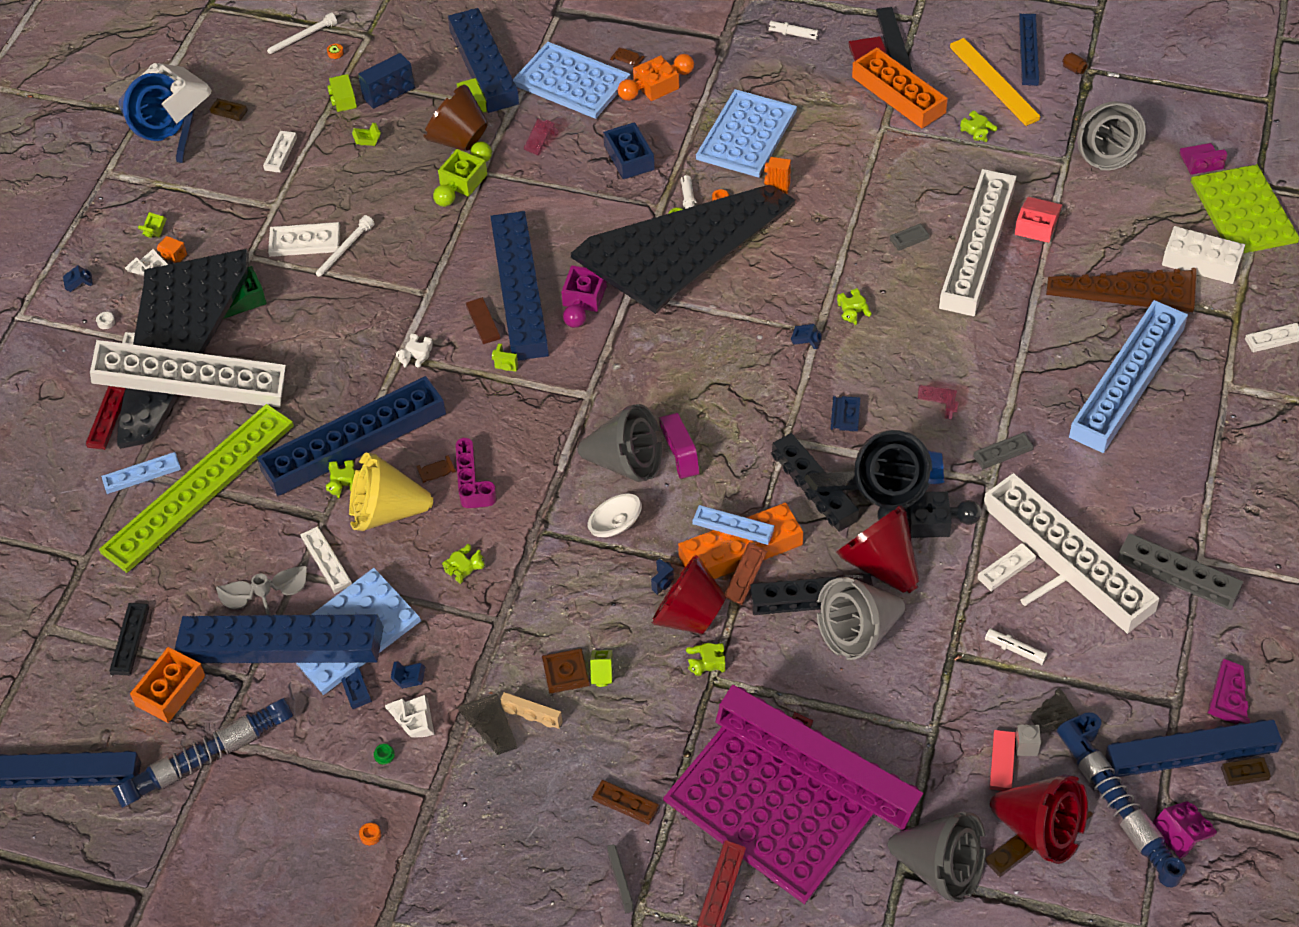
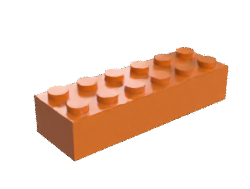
[852,47,948,129]
[678,503,803,579]

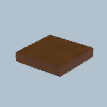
[542,648,590,694]

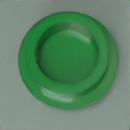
[374,744,395,765]

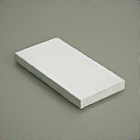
[268,222,340,257]

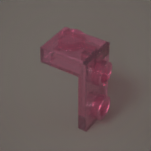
[524,119,559,156]
[918,385,959,419]

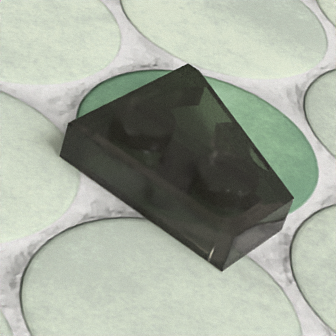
[1031,688,1079,735]

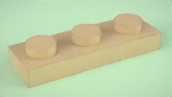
[501,692,562,729]

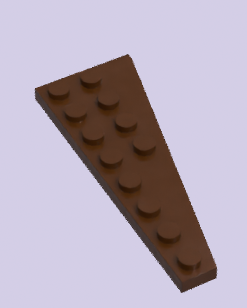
[1046,268,1197,313]

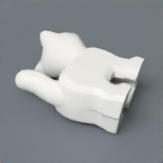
[396,334,433,368]

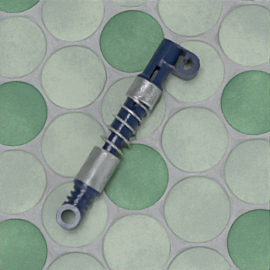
[112,698,294,808]
[1056,712,1186,888]

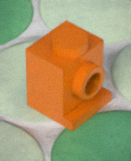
[157,236,187,263]

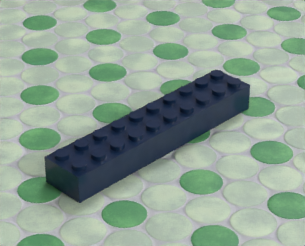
[490,211,549,361]
[257,376,446,497]
[174,614,384,663]

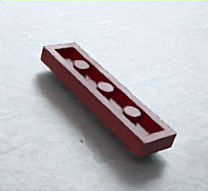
[86,386,126,450]
[696,840,746,927]

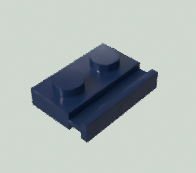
[830,396,861,432]

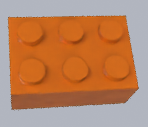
[130,647,206,723]

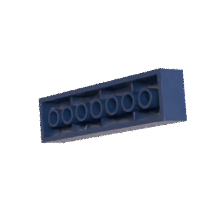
[448,8,519,113]

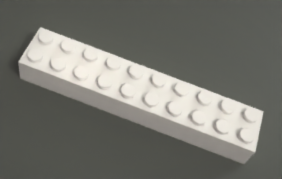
[939,169,1016,316]
[90,340,286,408]
[983,473,1160,634]

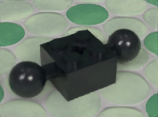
[877,491,981,538]

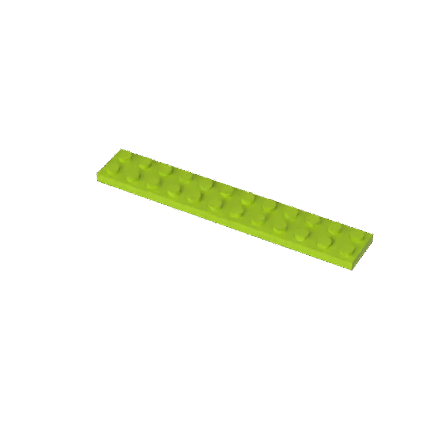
[99,404,294,573]

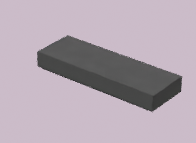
[973,432,1034,470]
[607,844,633,914]

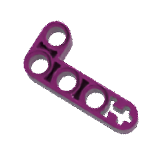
[659,413,699,479]
[456,438,497,508]

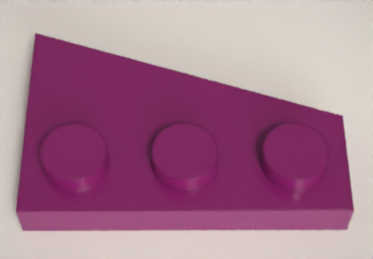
[1207,658,1250,724]

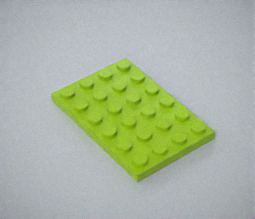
[1191,164,1299,253]

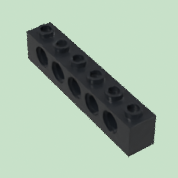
[771,433,859,532]
[750,573,873,615]

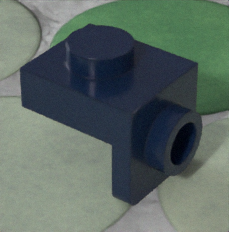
[63,265,93,292]
[651,558,674,595]
[391,661,426,689]

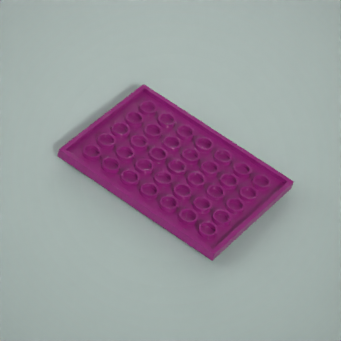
[663,727,874,905]

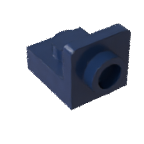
[791,324,822,349]

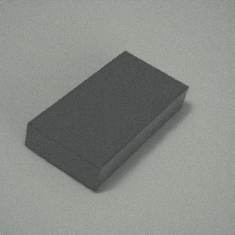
[890,223,930,251]

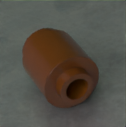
[1062,52,1088,75]

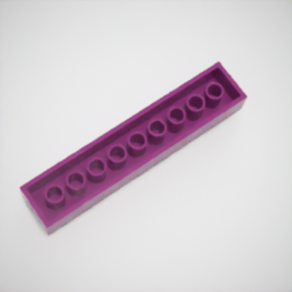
[715,684,923,831]

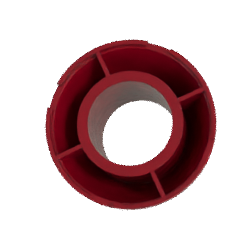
[651,555,726,634]

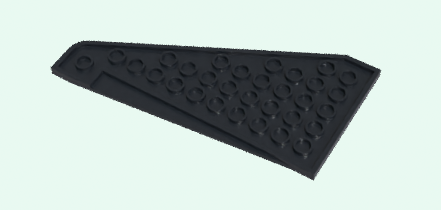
[570,185,795,314]
[117,249,249,449]

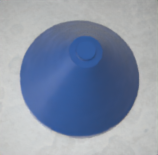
[119,73,185,141]

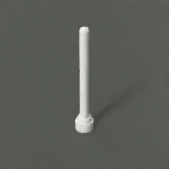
[267,12,337,54]
[316,215,375,277]

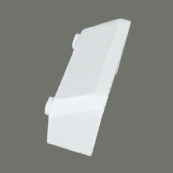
[140,63,212,123]

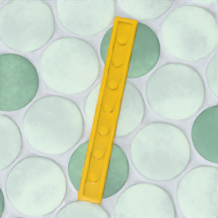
[950,38,1040,126]

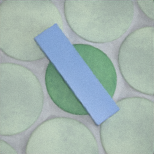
[101,452,181,494]
[693,505,774,545]

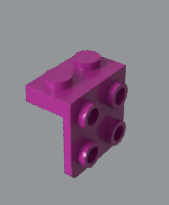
[1179,143,1227,175]
[1153,801,1217,859]

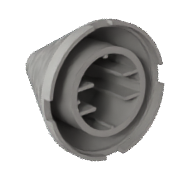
[1077,101,1146,170]
[817,577,905,660]

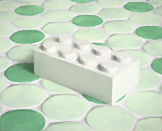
[1162,226,1245,284]

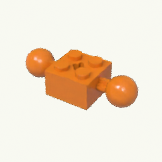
[617,54,694,101]

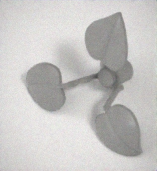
[216,566,307,615]

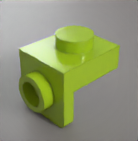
[352,123,380,146]
[138,212,167,238]
[492,343,518,372]

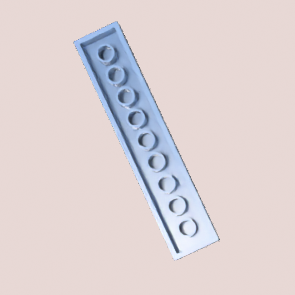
[1069,300,1188,453]

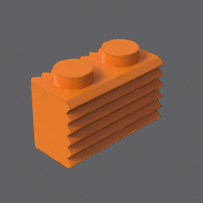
[764,157,791,194]

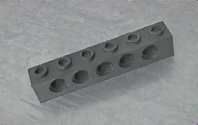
[1117,533,1244,610]

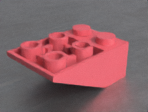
[1015,197,1062,243]

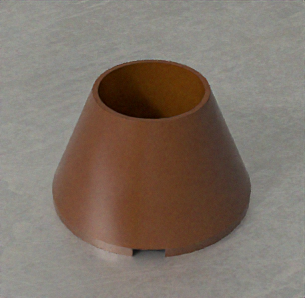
[423,84,488,152]

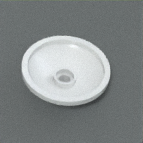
[588,494,642,538]

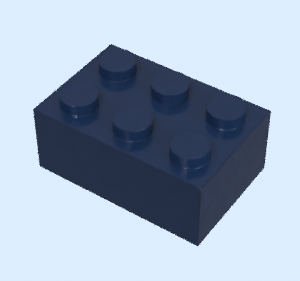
[358,53,415,109]
[603,122,655,179]

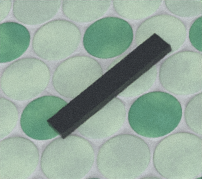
[876,7,913,73]

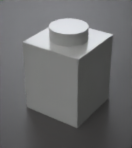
[1015,725,1041,756]

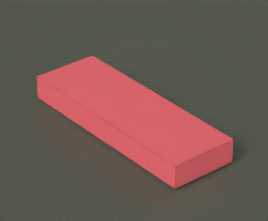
[990,730,1016,791]

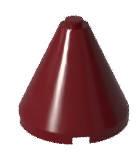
[836,505,919,594]
[990,774,1088,864]

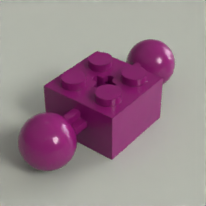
[561,265,607,328]

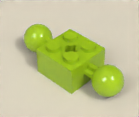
[433,141,492,207]

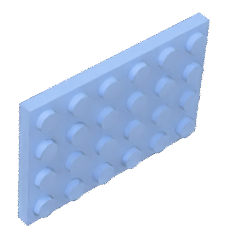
[513,42,631,119]
[696,89,797,178]
[296,568,421,695]

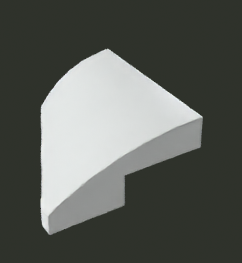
[125,249,168,276]
[385,695,435,737]

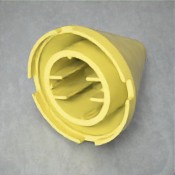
[349,453,433,531]

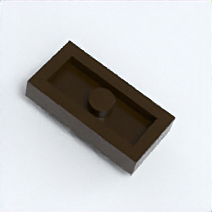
[210,98,248,121]
[1221,757,1271,786]
[985,835,1033,877]

